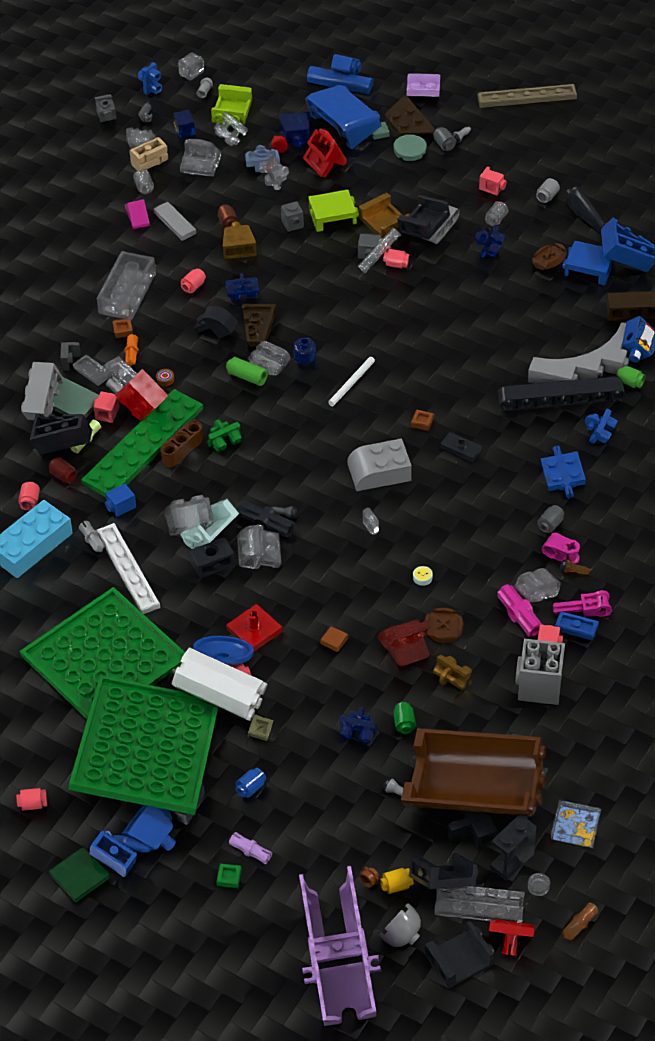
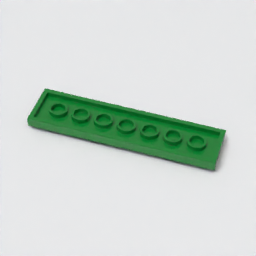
[81,389,203,497]

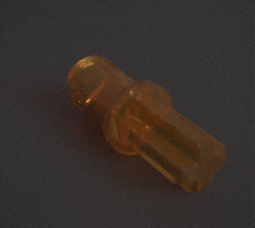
[562,903,599,940]

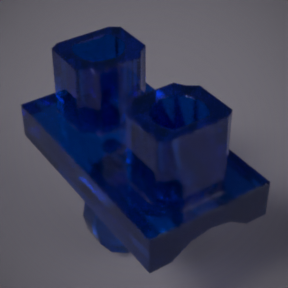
[474,225,505,258]
[226,273,259,301]
[339,707,378,743]

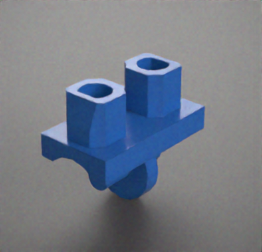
[138,62,162,95]
[585,409,617,444]

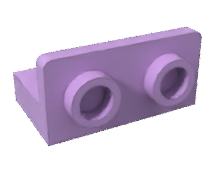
[407,74,440,97]

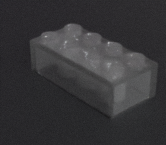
[97,251,156,320]
[165,495,214,536]

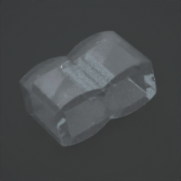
[514,568,561,602]

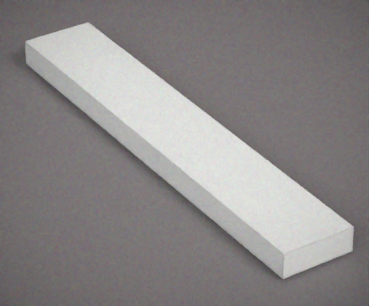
[97,523,160,614]

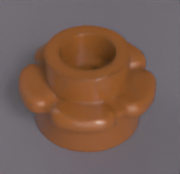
[359,867,379,888]

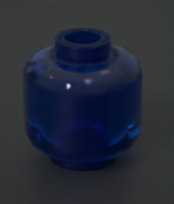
[293,338,316,364]

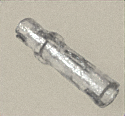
[358,227,401,274]

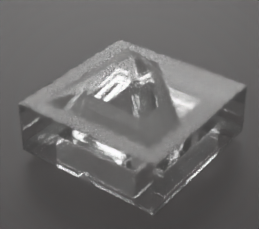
[363,508,379,535]

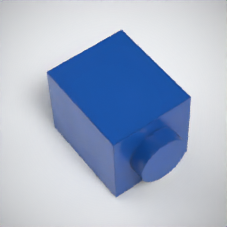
[105,484,136,517]

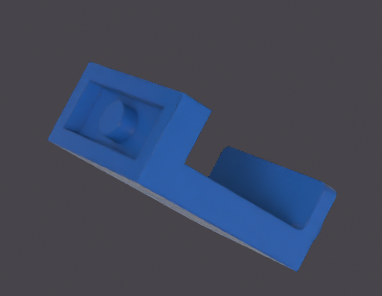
[562,241,614,285]

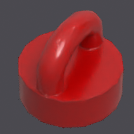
[271,136,288,153]

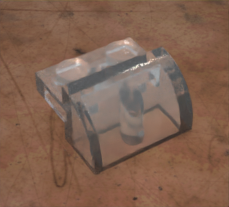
[237,525,281,569]

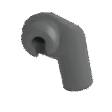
[138,103,152,123]

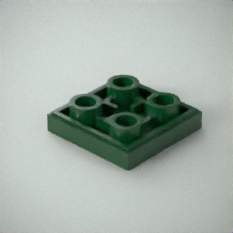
[49,847,110,903]

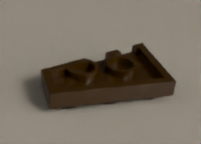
[242,304,277,347]

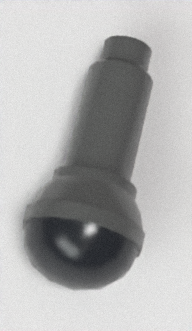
[271,506,298,519]

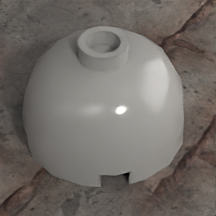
[378,903,421,947]

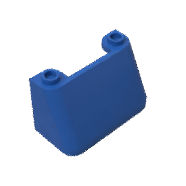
[305,85,382,150]

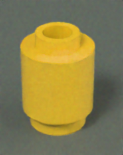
[380,868,414,894]

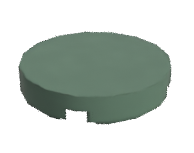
[394,135,426,161]

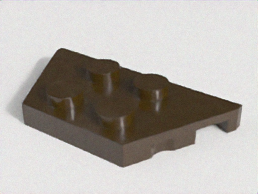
[385,95,435,137]

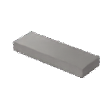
[154,202,196,241]

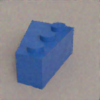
[601,217,655,272]

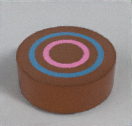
[156,369,174,386]

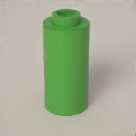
[226,357,268,386]

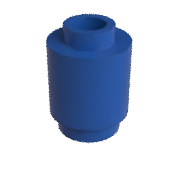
[235,768,266,798]

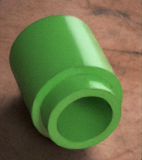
[617,365,645,388]

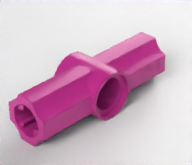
[497,584,542,637]

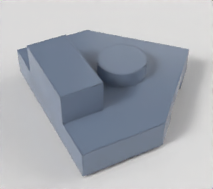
[245,145,280,172]

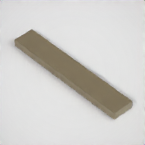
[477,84,577,108]

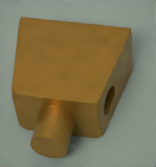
[223,221,257,259]

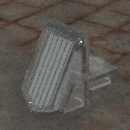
[180,139,221,177]

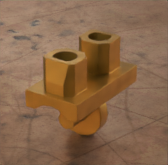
[433,655,472,690]

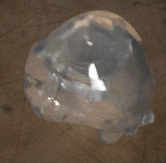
[126,127,156,149]

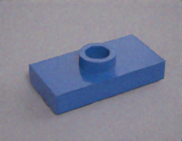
[555,611,599,641]

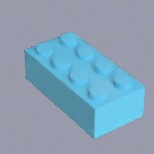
[0,500,73,578]

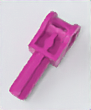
[553,590,612,617]

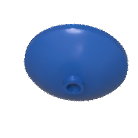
[193,636,254,667]

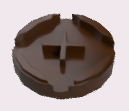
[532,243,567,270]
[424,608,464,643]

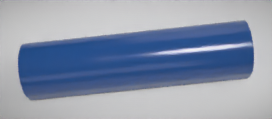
[307,66,374,94]

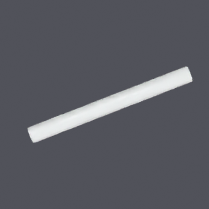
[328,357,375,407]

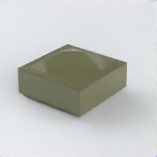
[248,715,274,741]

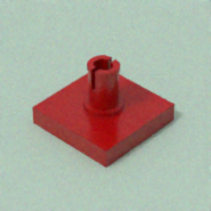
[226,604,283,652]
[489,919,535,956]

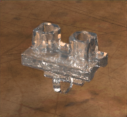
[259,155,289,190]

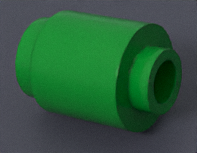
[393,702,416,734]

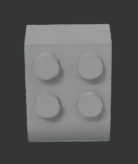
[347,439,411,491]

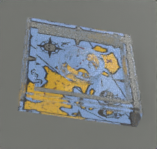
[551,800,601,848]

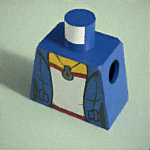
[622,316,655,363]

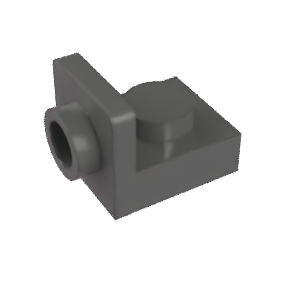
[61,342,81,371]

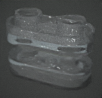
[214,111,248,146]
[248,341,291,375]

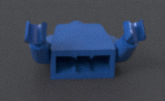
[105,805,176,853]

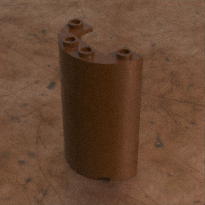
[401,728,546,817]

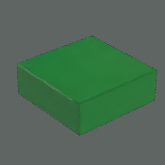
[217,864,242,888]

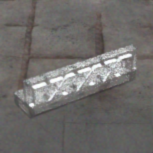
[435,886,525,923]

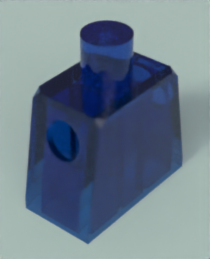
[279,112,311,147]

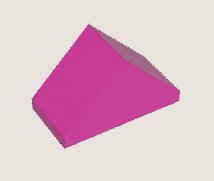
[125,199,150,229]

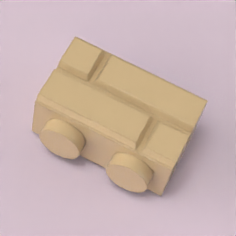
[130,137,168,172]

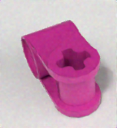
[541,533,580,566]

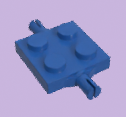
[541,446,586,499]

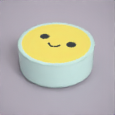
[413,566,433,586]

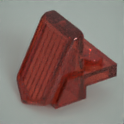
[377,619,430,667]

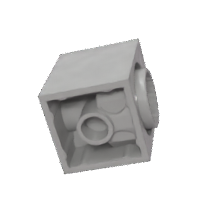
[515,639,565,705]

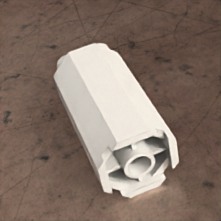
[172,648,267,721]

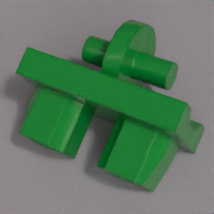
[207,419,242,452]

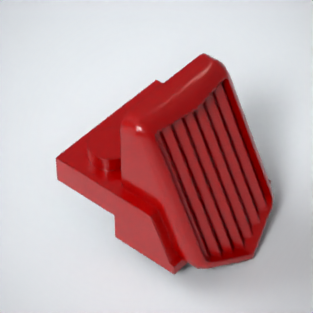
[303,128,347,178]

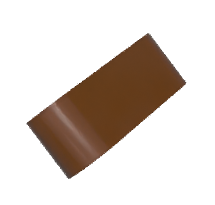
[161,420,203,467]

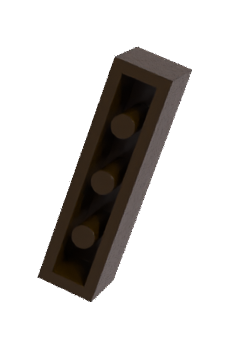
[606,291,655,321]

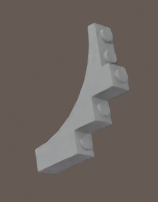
[528,323,629,384]

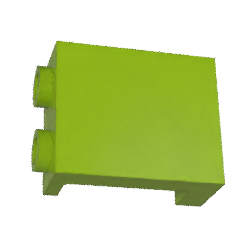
[211,84,252,126]
[308,190,359,232]

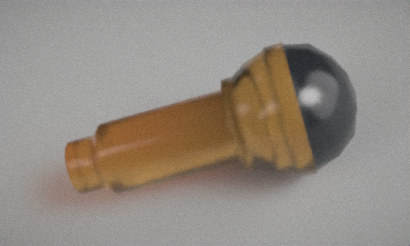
[560,559,590,575]

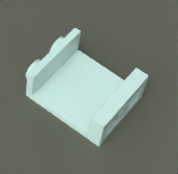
[180,499,239,549]

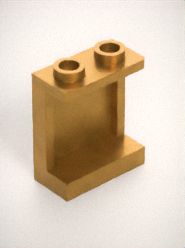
[359,193,409,241]

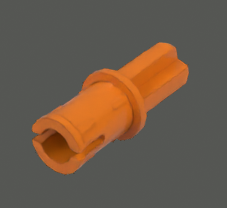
[124,334,139,367]

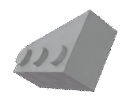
[21,362,64,420]

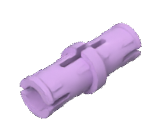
[229,832,272,864]

